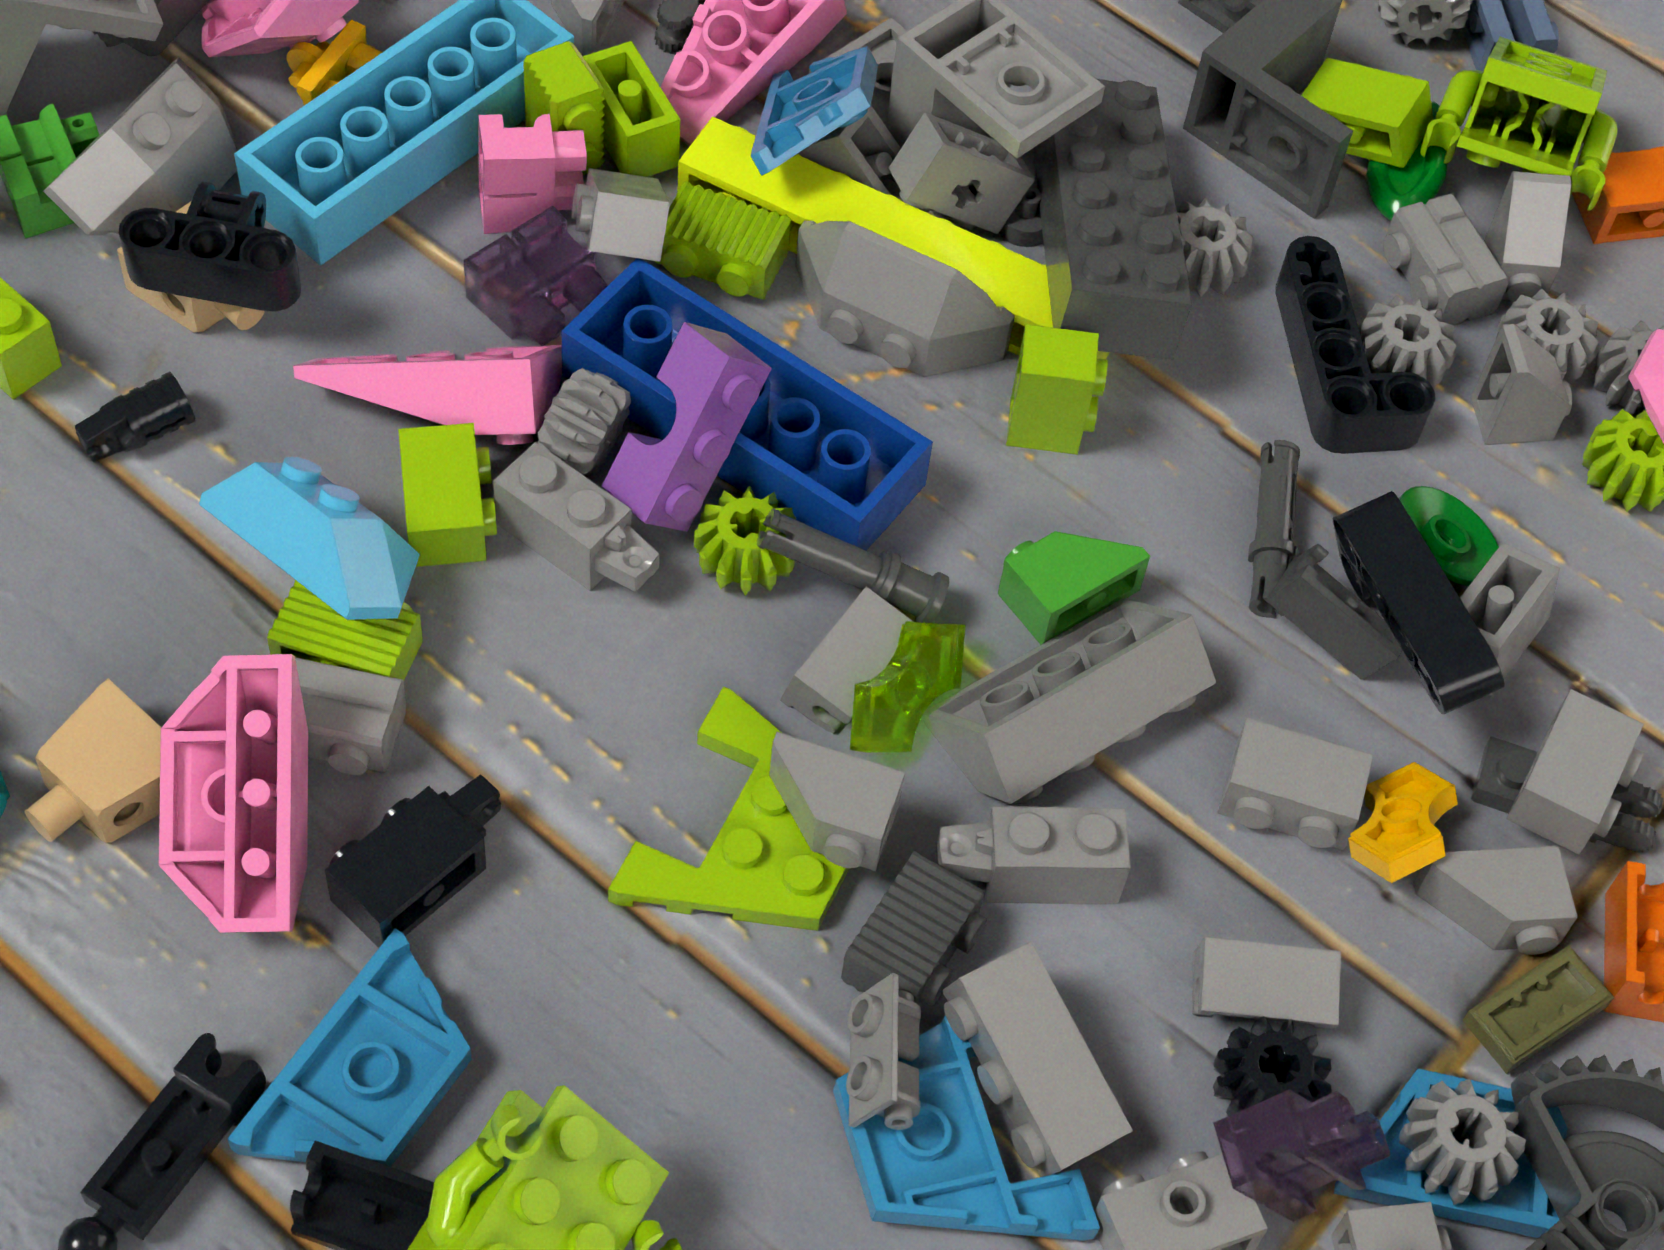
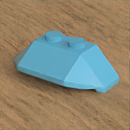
[199,457,420,620]

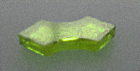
[850,621,966,752]

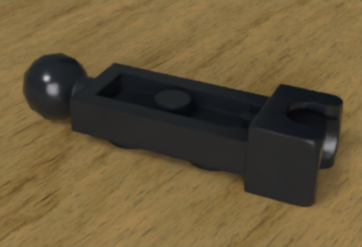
[58,1033,266,1250]

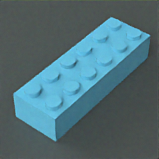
[234,0,574,266]

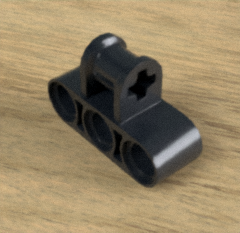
[118,182,301,312]

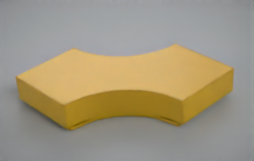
[1348,762,1458,883]

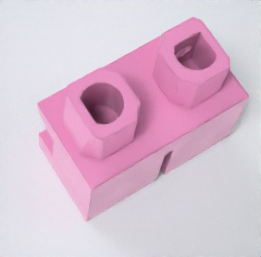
[478,114,587,234]

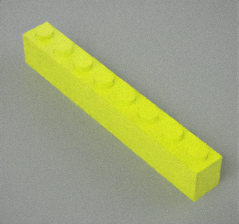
[677,116,1110,359]

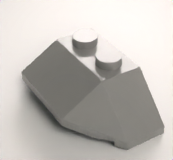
[43,57,238,235]
[796,221,1015,377]

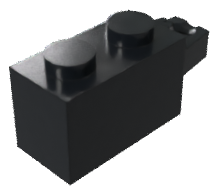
[325,774,501,948]

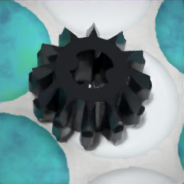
[1213,1016,1332,1140]

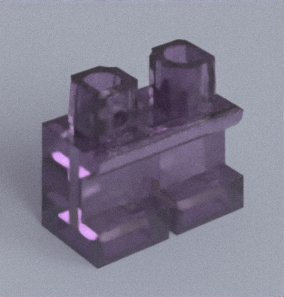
[463,206,608,346]
[1213,1090,1390,1222]

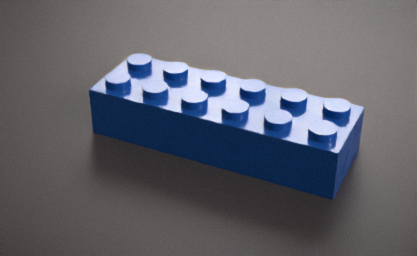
[561,258,933,551]

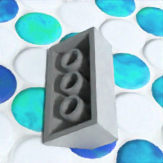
[921,598,1216,804]

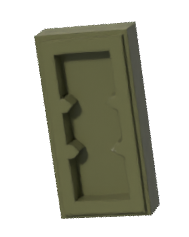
[1462,945,1614,1074]

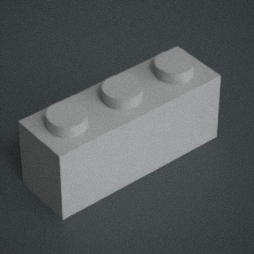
[942,941,1133,1177]

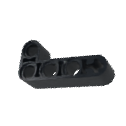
[1275,236,1435,454]
[1333,491,1505,715]

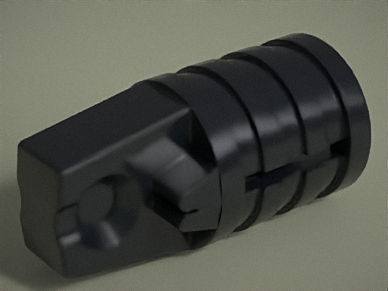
[75,371,196,462]

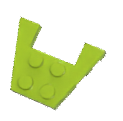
[608,686,850,931]

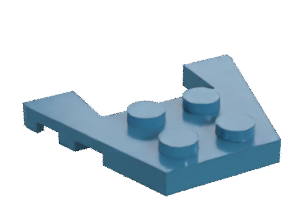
[833,1015,1100,1241]

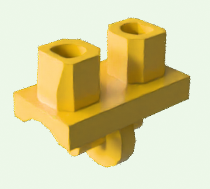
[286,19,382,105]

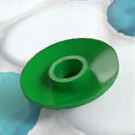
[1399,486,1499,586]

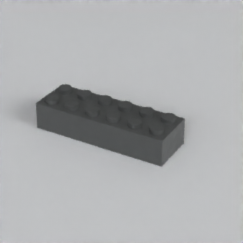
[1033,79,1192,360]

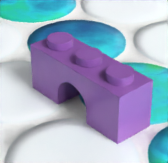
[601,322,772,532]

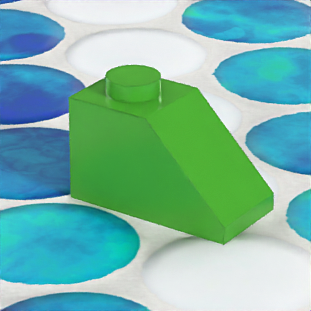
[997,531,1150,645]

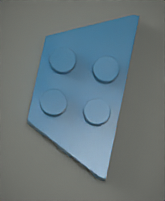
[750,46,878,176]
[227,928,472,1167]
[1334,1068,1568,1238]

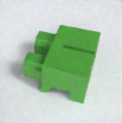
[0,103,99,239]

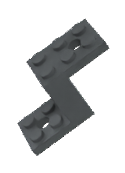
[1178,0,1353,219]

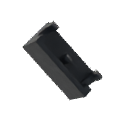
[290,1141,434,1250]

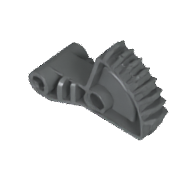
[1511,1054,1664,1250]

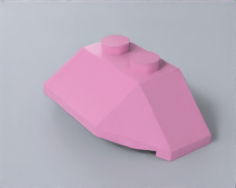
[202,0,359,57]
[159,654,308,933]

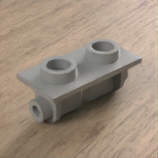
[846,973,921,1130]

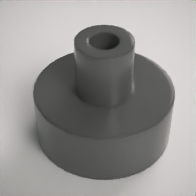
[999,186,1044,247]

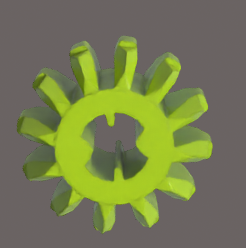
[1582,409,1664,512]
[694,485,796,596]

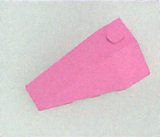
[661,0,847,146]
[293,345,562,445]

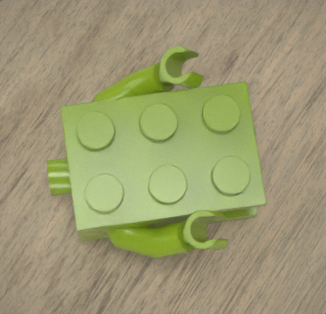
[1420,36,1618,211]
[407,1085,682,1250]

